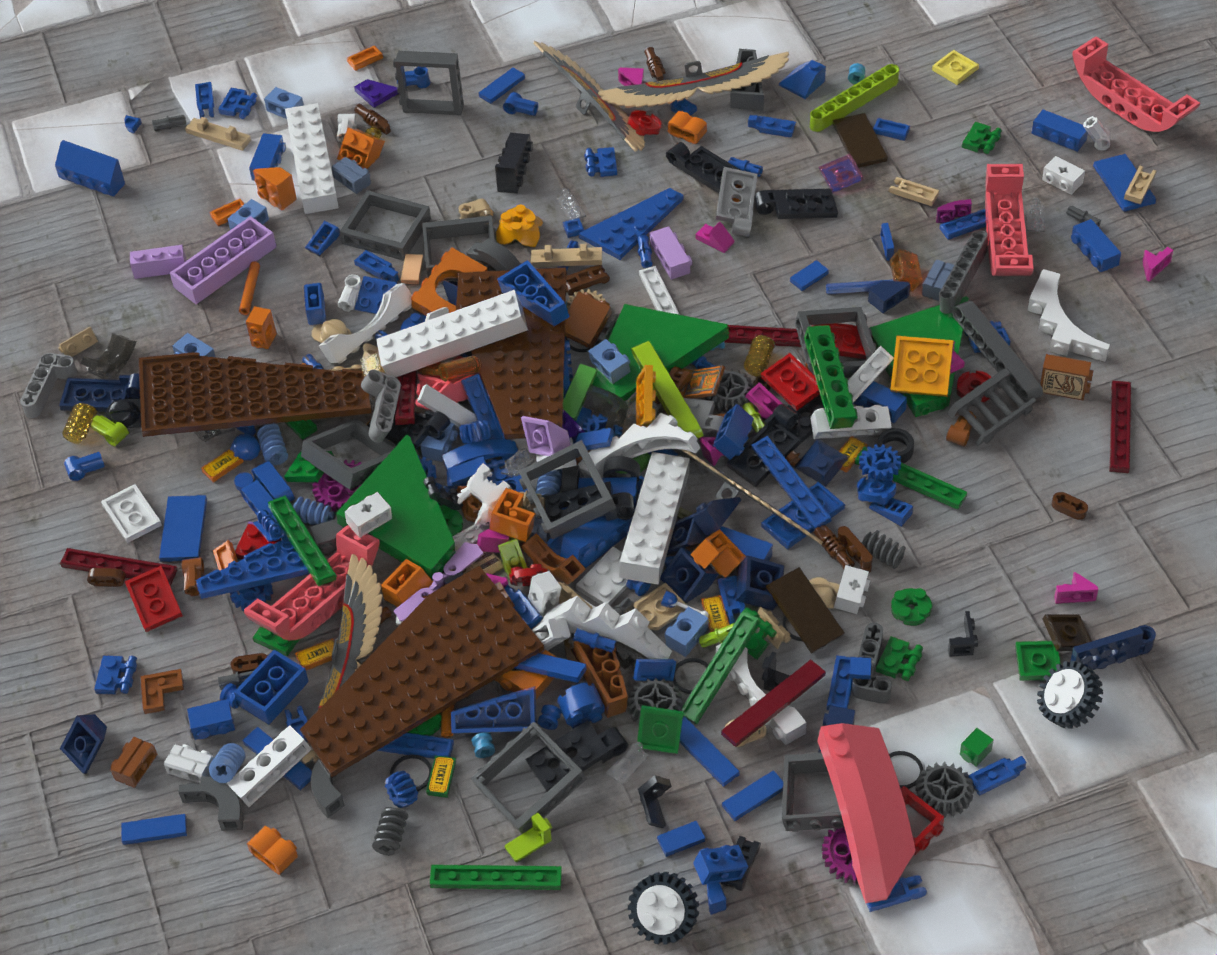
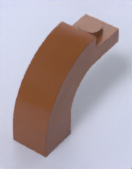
[521,533,586,585]

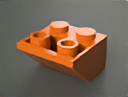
[337,127,385,169]
[253,167,297,210]
[381,559,433,607]

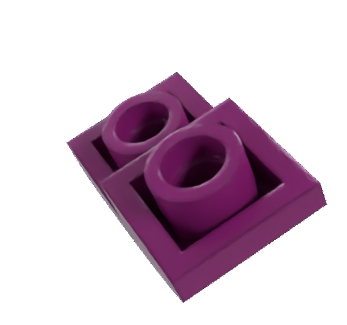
[936,199,972,223]

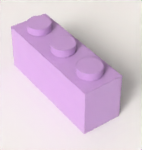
[650,226,692,280]
[130,245,187,279]

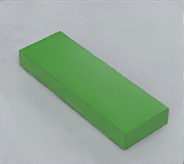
[563,364,598,420]

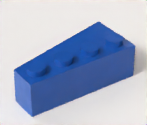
[560,516,633,569]

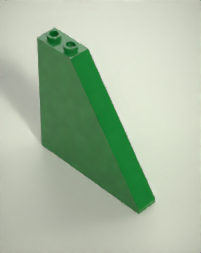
[870,296,969,418]
[588,304,730,408]
[336,435,456,580]

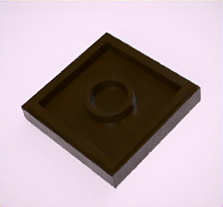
[1042,614,1092,651]

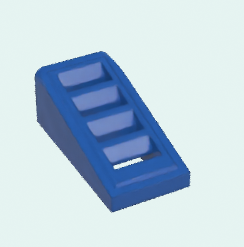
[305,220,340,256]
[869,498,913,527]
[707,883,727,915]

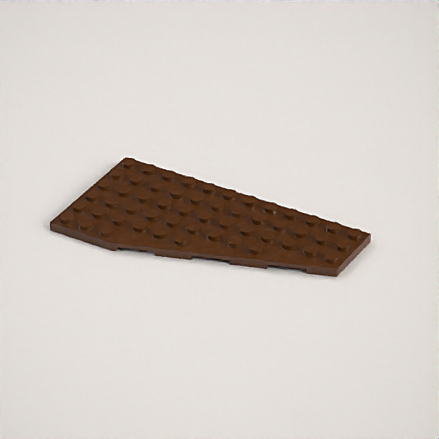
[456,267,567,439]
[139,352,371,437]
[300,566,545,777]

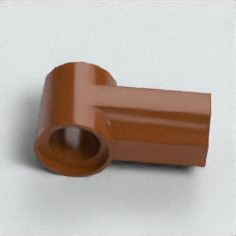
[946,410,977,447]
[182,558,204,596]

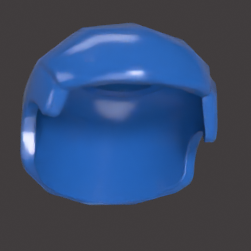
[230,434,261,460]

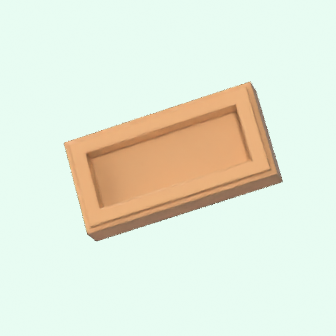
[401,254,423,284]

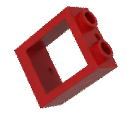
[901,786,944,855]

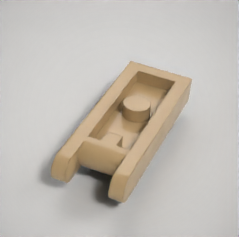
[1124,166,1157,204]
[889,177,939,206]

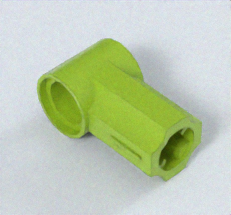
[91,415,129,446]

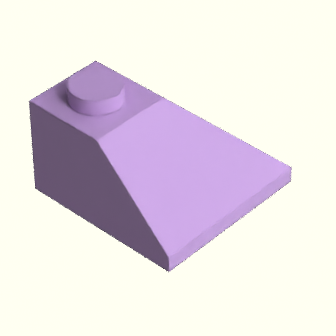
[521,416,571,456]

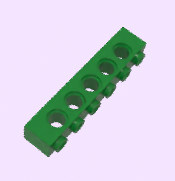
[804,325,858,429]

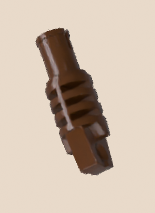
[644,47,666,81]
[354,104,391,135]
[814,525,855,569]

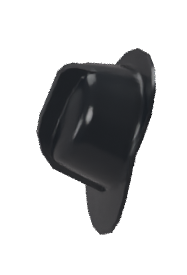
[106,399,141,428]

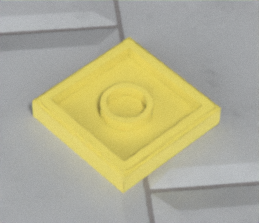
[932,50,979,85]

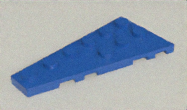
[578,188,684,260]
[196,536,310,599]

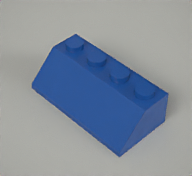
[55,140,125,197]

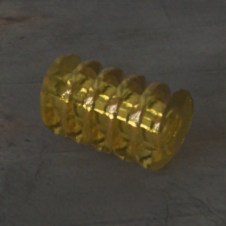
[744,335,775,377]
[62,403,97,444]

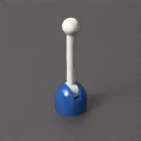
[661,591,709,617]

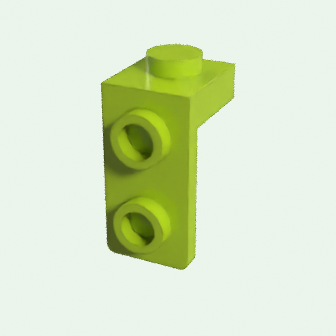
[505,813,552,862]

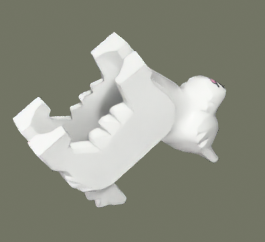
[457,463,512,529]

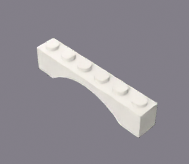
[319,283,412,364]
[716,643,807,745]

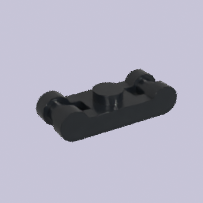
[423,476,463,510]
[721,836,761,891]

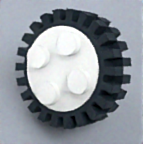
[1037,661,1103,729]
[628,872,700,945]

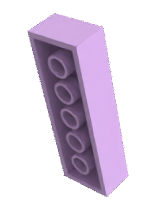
[170,216,276,304]

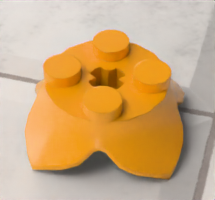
[496,204,543,247]

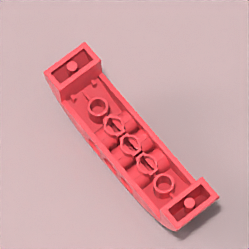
[1072,36,1200,132]
[985,164,1034,276]
[244,525,380,641]

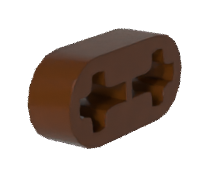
[1052,492,1088,520]
[87,568,126,587]
[231,653,267,674]

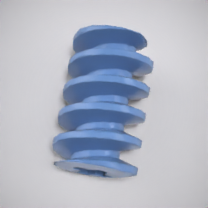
[257,423,288,465]
[535,469,562,498]
[293,496,335,526]
[209,743,246,783]

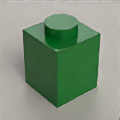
[959,728,994,767]

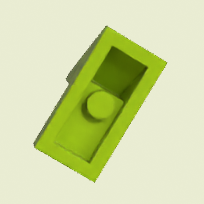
[498,539,527,580]

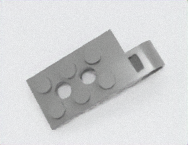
[715,167,758,237]
[652,398,724,437]

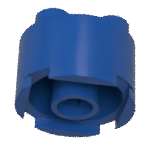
[557,683,605,730]

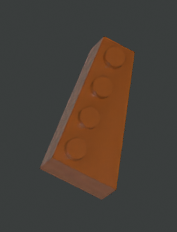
[573,635,628,718]

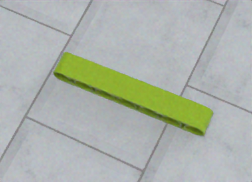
[810,64,899,132]
[631,341,704,440]

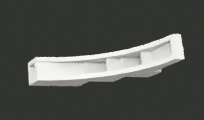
[1028,269,1110,362]
[578,413,700,478]
[540,596,672,659]

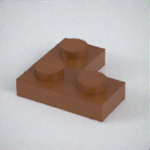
[140,669,184,714]

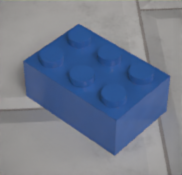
[234,650,309,725]

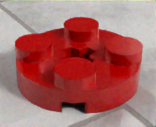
[627,110,662,136]
[957,370,991,403]
[509,564,549,586]

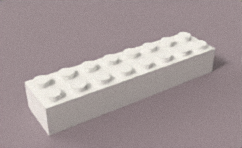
[285,103,339,214]
[377,290,528,377]
[619,452,690,585]

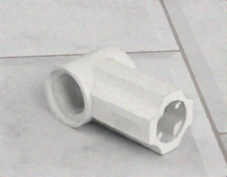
[337,114,357,143]
[1083,116,1110,150]
[338,275,361,312]

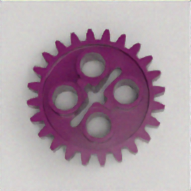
[312,459,362,512]
[822,827,857,885]

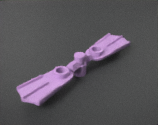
[394,542,483,622]

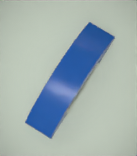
[442,439,520,472]

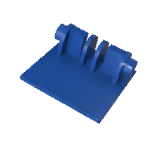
[355,276,397,314]
[253,509,286,542]

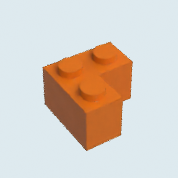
[489,488,535,542]
[690,529,746,578]

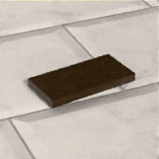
[833,113,888,169]
[766,567,845,654]

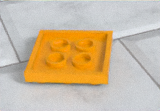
[890,336,954,397]
[636,365,656,428]

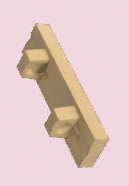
[185,117,251,151]
[531,244,602,267]

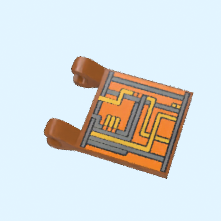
[680,365,725,399]

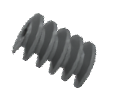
[862,530,906,569]
[372,807,408,856]

